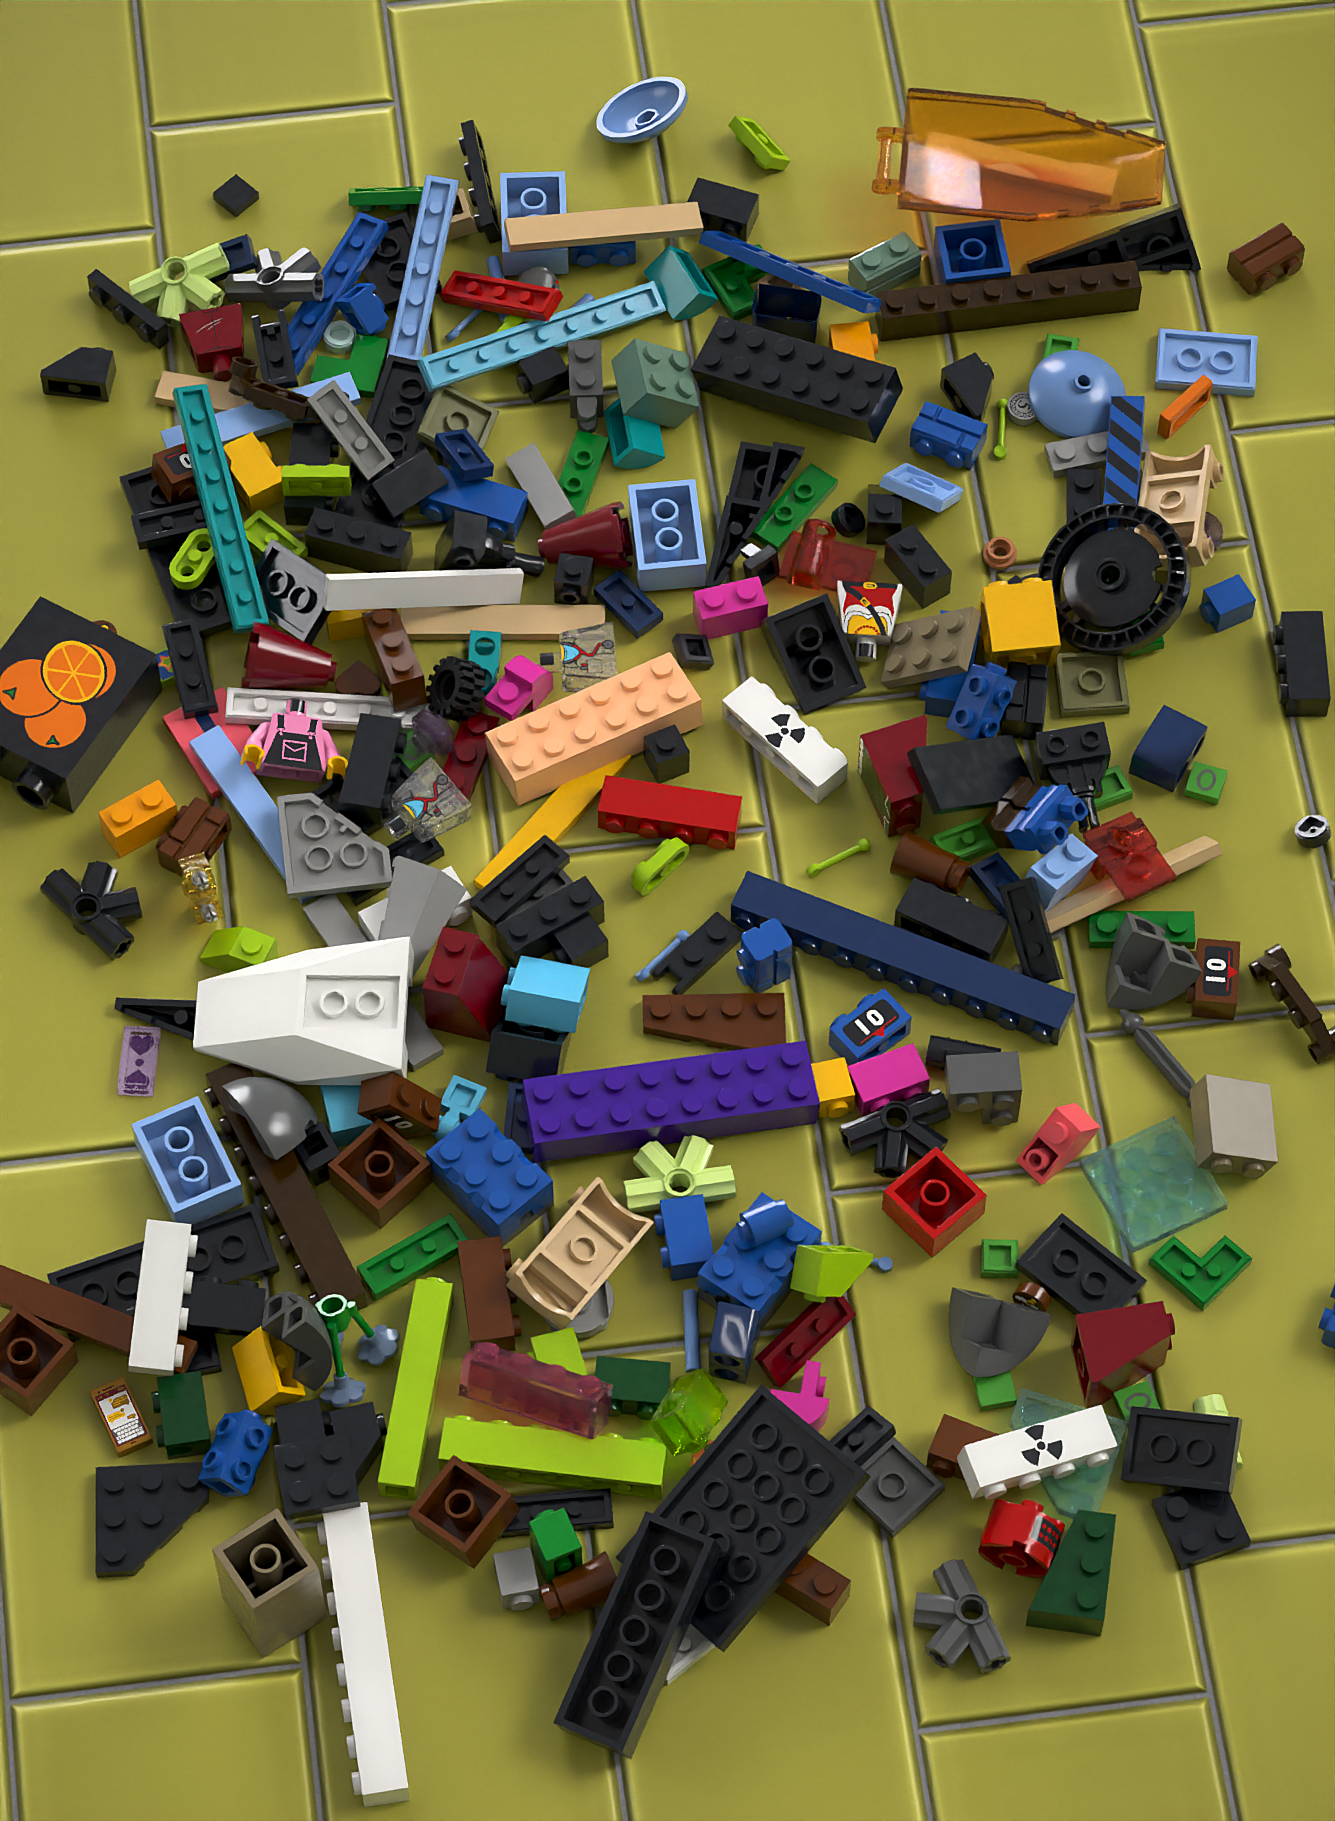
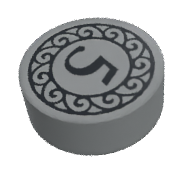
[1007,392,1038,426]

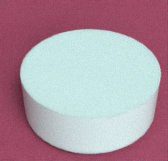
[323,321,356,354]

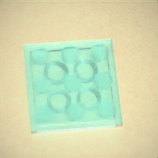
[1079,1116,1228,1253]

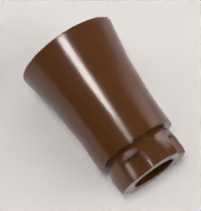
[890,829,971,895]
[538,1551,617,1621]

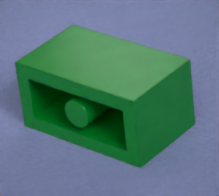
[529,1508,583,1583]

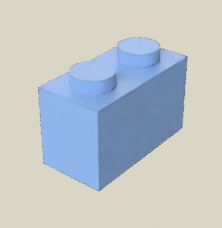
[1025,833,1098,913]

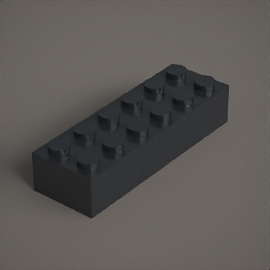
[691,315,903,443]
[553,1511,722,1759]

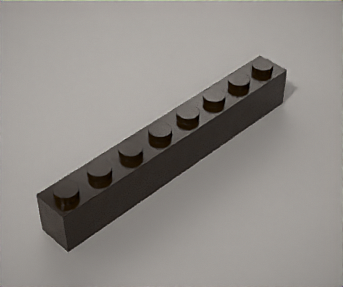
[875,261,1142,342]
[203,1063,368,1311]

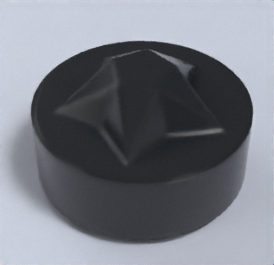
[831,503,865,538]
[1295,815,1331,848]

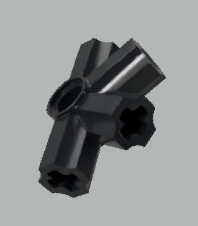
[40,861,142,960]
[839,1088,951,1179]

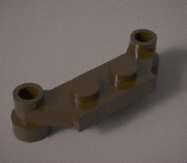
[228,357,349,424]
[1248,944,1335,1064]

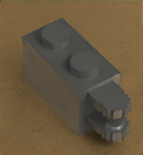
[568,340,604,433]

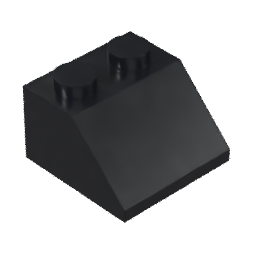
[486,1011,572,1081]

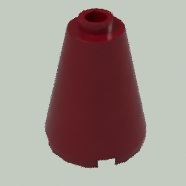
[538,501,633,569]
[241,622,337,689]

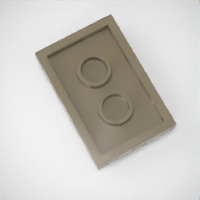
[880,606,981,689]

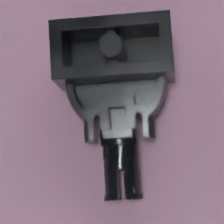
[434,510,544,578]
[1033,722,1111,834]

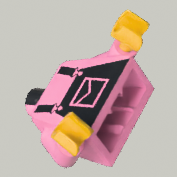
[240,699,348,783]

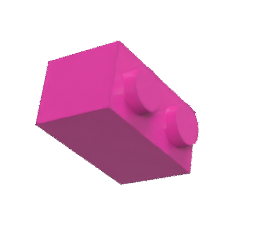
[693,576,768,640]
[847,1043,930,1117]

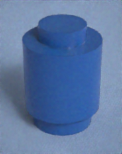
[736,1199,794,1247]

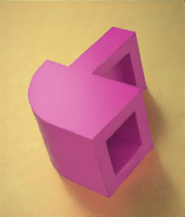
[484,655,553,721]
[770,1360,830,1431]

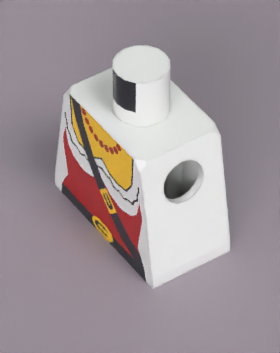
[837,581,902,662]

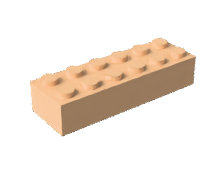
[485,652,703,806]

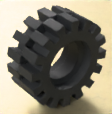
[426,656,486,722]

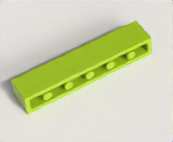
[438,1415,667,1499]

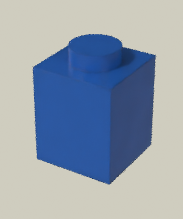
[1199,574,1256,633]

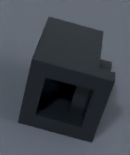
[294,1121,340,1187]

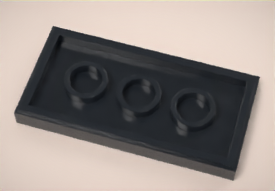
[907,734,1035,815]

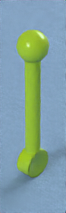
[994,398,1009,460]
[806,838,871,878]

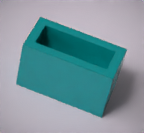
[643,245,718,320]
[604,397,666,469]

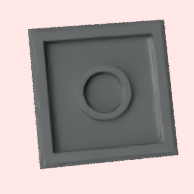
[852,1437,945,1539]

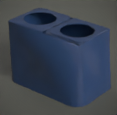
[752,283,822,344]
[1128,705,1208,792]
[709,1301,760,1384]

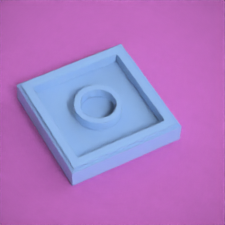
[879,463,964,513]

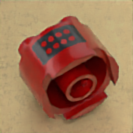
[978,1499,1065,1578]

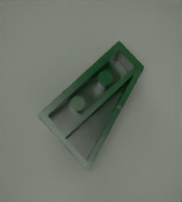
[1026,1509,1116,1636]

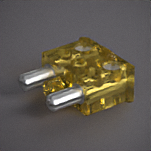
[178,852,224,925]

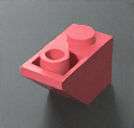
[1016,1103,1101,1185]

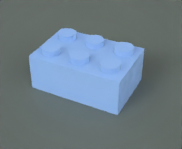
[500,171,569,276]
[628,479,706,592]
[131,1096,244,1225]

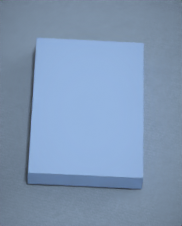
[1155,328,1258,397]

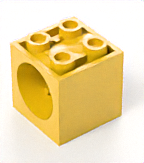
[977,578,1061,672]

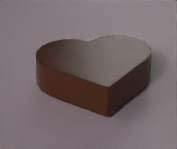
[335,660,381,696]

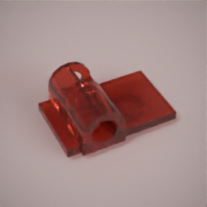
[778,519,877,592]
[1083,811,1177,902]

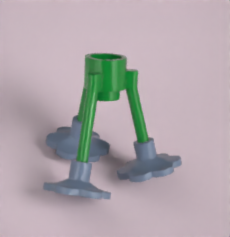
[315,1294,400,1407]

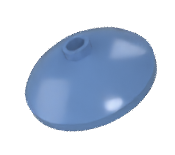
[596,77,688,144]
[1028,350,1126,439]

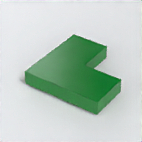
[702,244,769,321]
[310,334,389,398]
[1148,1235,1252,1311]

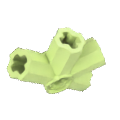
[129,243,230,328]
[623,1135,736,1213]

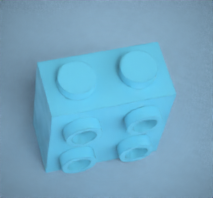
[501,955,591,1033]

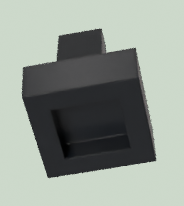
[741,543,781,587]

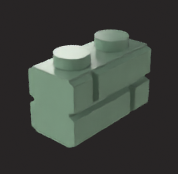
[848,231,922,297]

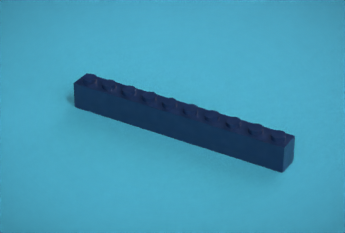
[730,871,1076,1046]

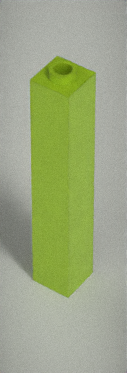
[378,1277,454,1501]

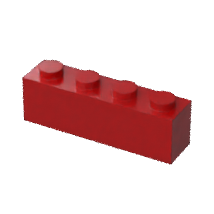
[598,775,742,850]

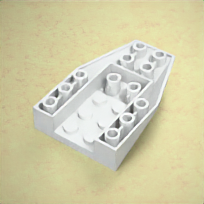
[193,936,414,1085]

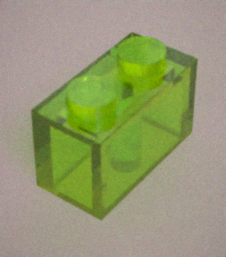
[649,1368,729,1457]

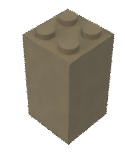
[212,1508,327,1658]

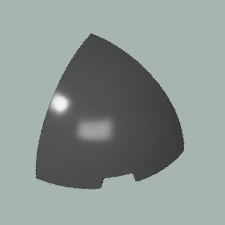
[1106,912,1202,1010]
[221,1077,318,1160]
[949,1287,1052,1377]
[261,1291,332,1392]

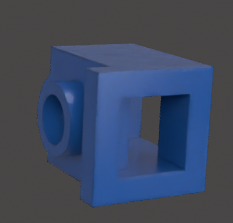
[335,283,389,336]

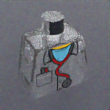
[539,622,617,693]
[384,757,472,842]

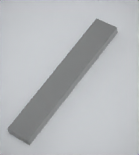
[302,894,444,1071]

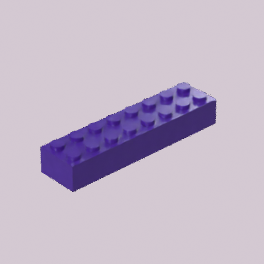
[521,1041,820,1163]

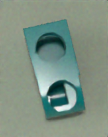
[468,630,502,696]

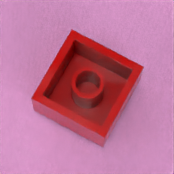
[882,1146,987,1258]

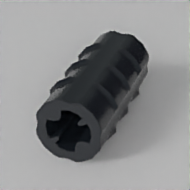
[925,1035,1001,1071]

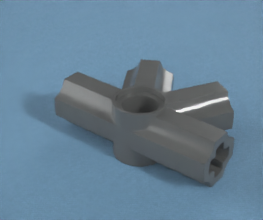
[225,247,325,310]
[913,1559,1011,1673]

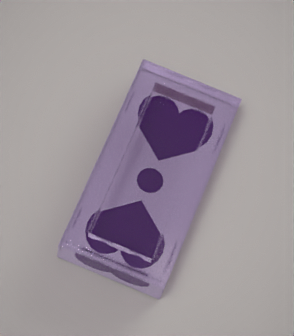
[117,1026,161,1097]

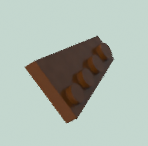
[643,993,786,1050]

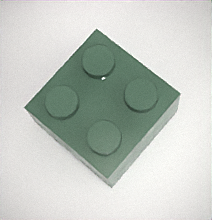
[611,338,699,429]

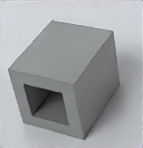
[493,1547,540,1611]

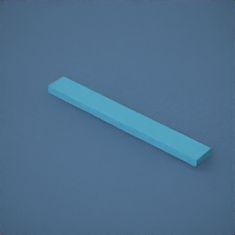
[417,281,666,392]

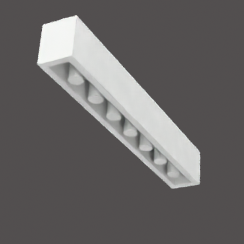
[317,1502,410,1807]

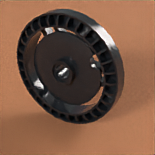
[1038,503,1191,656]

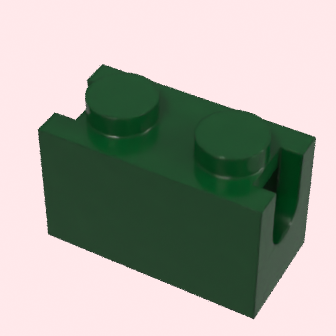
[592,1356,671,1420]
[151,1371,211,1460]

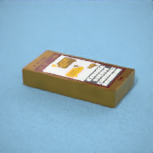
[89,1376,153,1458]

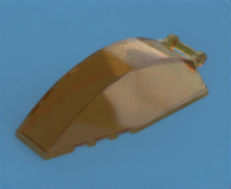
[872,88,1166,222]

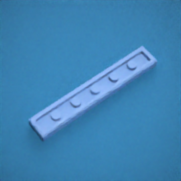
[387,175,459,360]
[160,372,361,449]
[189,725,318,905]

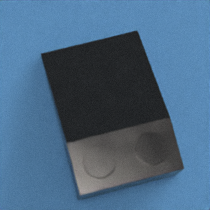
[759,593,867,714]

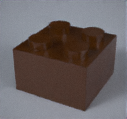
[328,1118,432,1229]
[0,1304,79,1416]
[407,1455,520,1569]

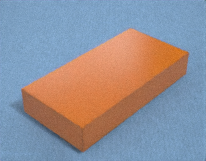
[1157,374,1212,439]

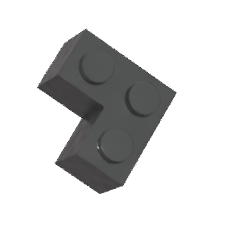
[944,1051,1022,1126]

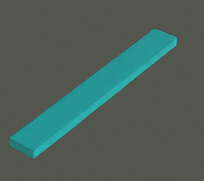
[172,384,270,634]

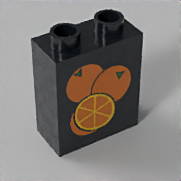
[0,596,163,813]

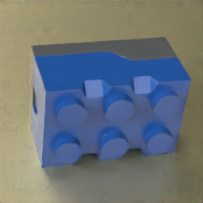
[425,1108,554,1248]
[697,1192,822,1332]

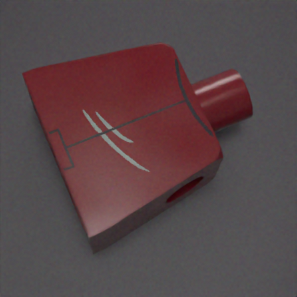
[179,303,244,382]

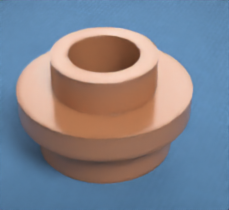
[983,537,1017,570]

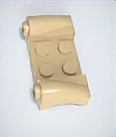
[1134,444,1224,570]
[505,1176,654,1330]

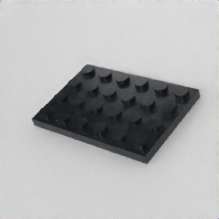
[615,1385,871,1652]

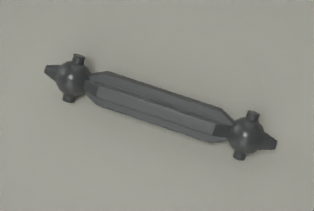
[1119,1009,1196,1108]

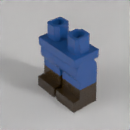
[981,776,1088,854]

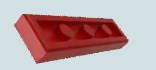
[439,270,564,322]

